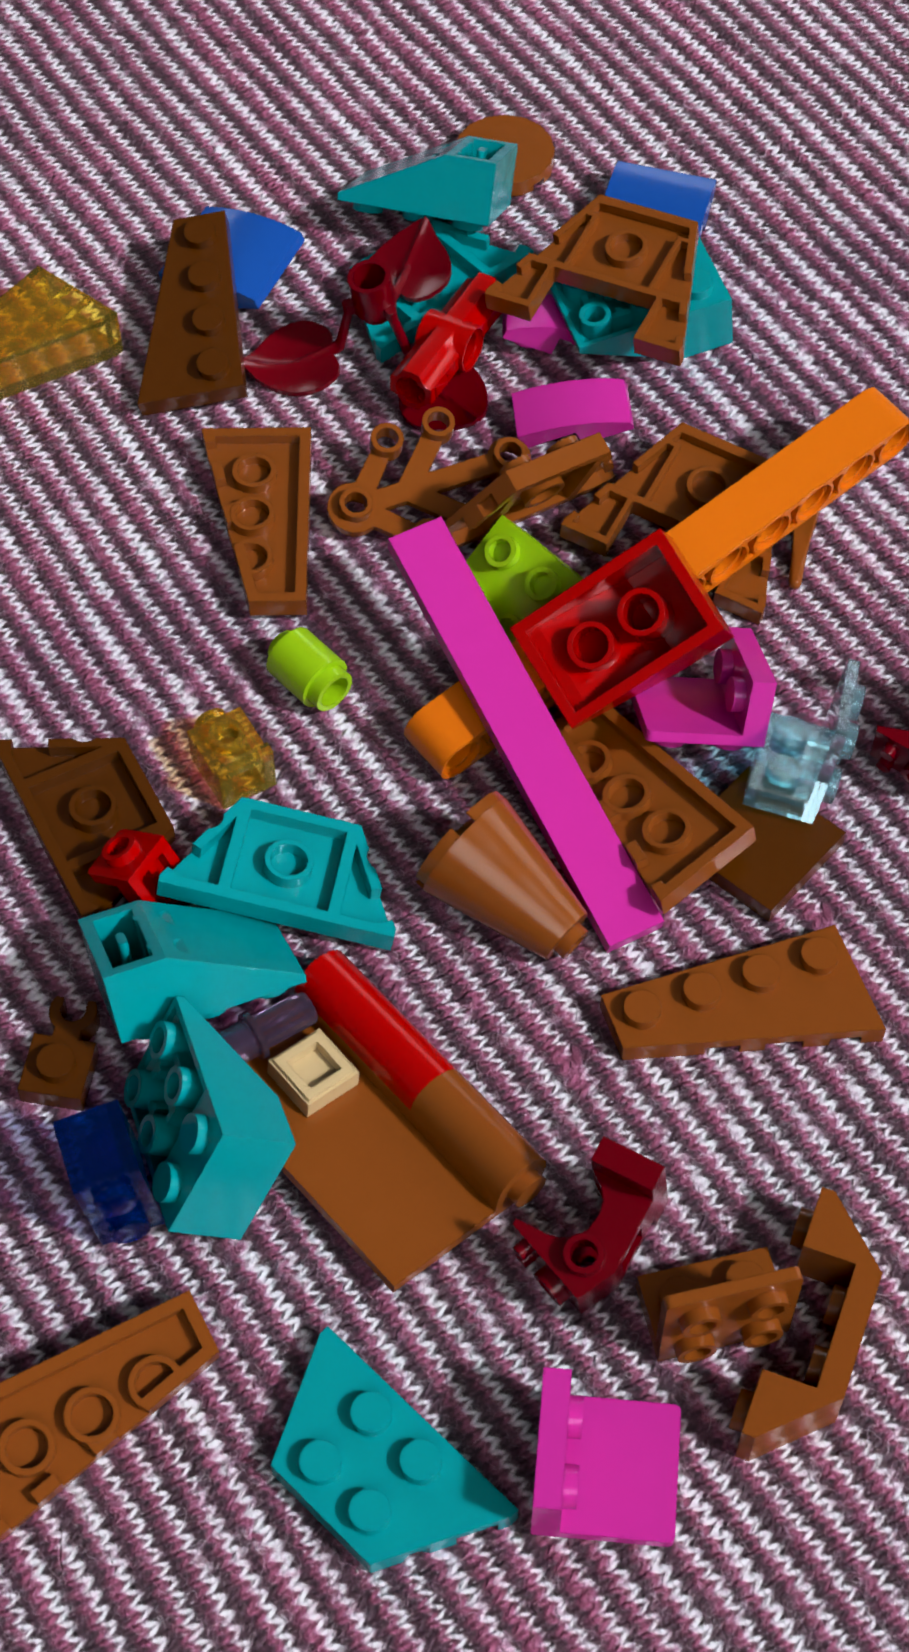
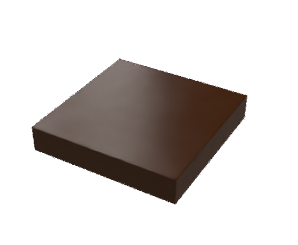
[709,766,846,922]

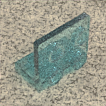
[742,658,866,825]

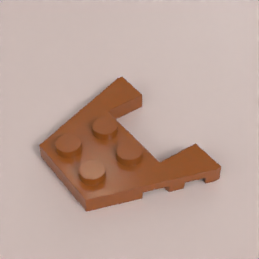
[484,194,699,366]
[560,422,772,625]

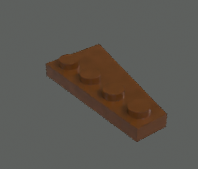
[137,210,248,416]

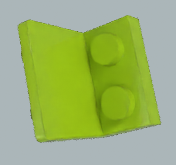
[466,515,584,643]

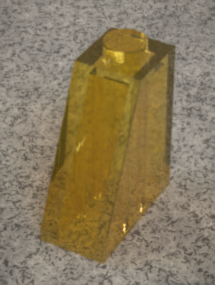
[0,266,123,400]

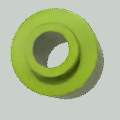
[266,627,352,711]

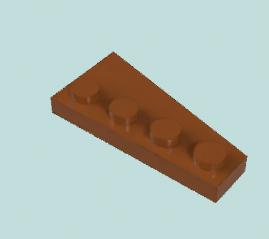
[201,427,312,616]
[600,925,886,1060]
[0,1290,220,1542]

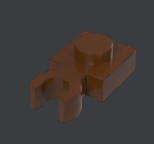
[17,996,100,1111]

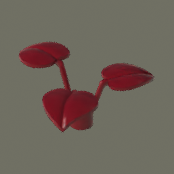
[243,216,488,431]

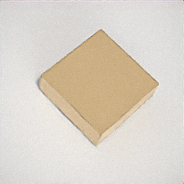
[267,1028,360,1117]

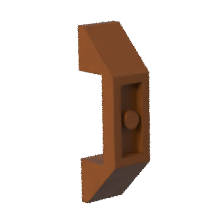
[729,1187,882,1461]

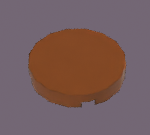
[458,115,555,197]

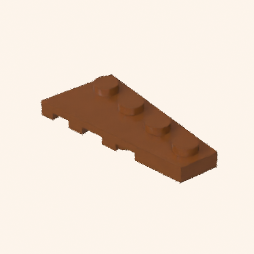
[555,708,756,915]

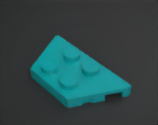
[350,219,534,363]
[156,797,396,951]
[271,1326,518,1573]

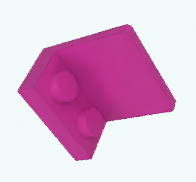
[631,627,777,751]
[531,1367,681,1547]

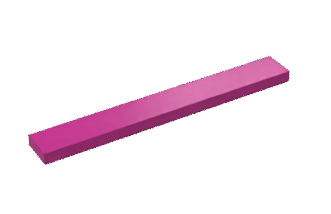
[387,517,664,953]

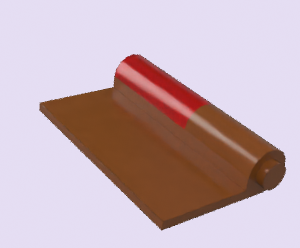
[228,950,547,1293]

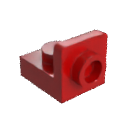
[88,829,185,905]

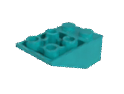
[337,136,518,231]
[550,237,733,359]
[77,900,307,1044]
[124,996,296,1240]

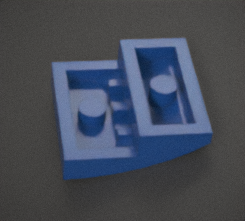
[605,161,717,238]
[158,206,305,309]

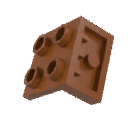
[636,1247,804,1363]

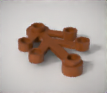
[327,406,531,540]

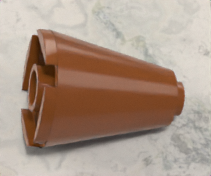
[416,790,589,960]

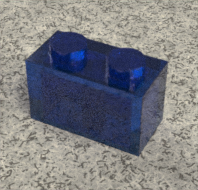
[52,1099,165,1246]

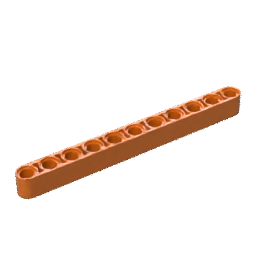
[404,387,909,779]

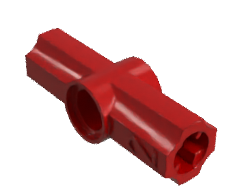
[390,272,501,410]

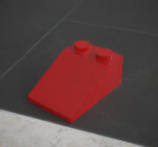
[510,528,735,729]

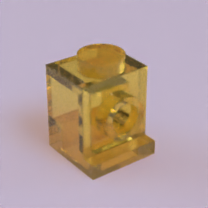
[187,707,277,809]

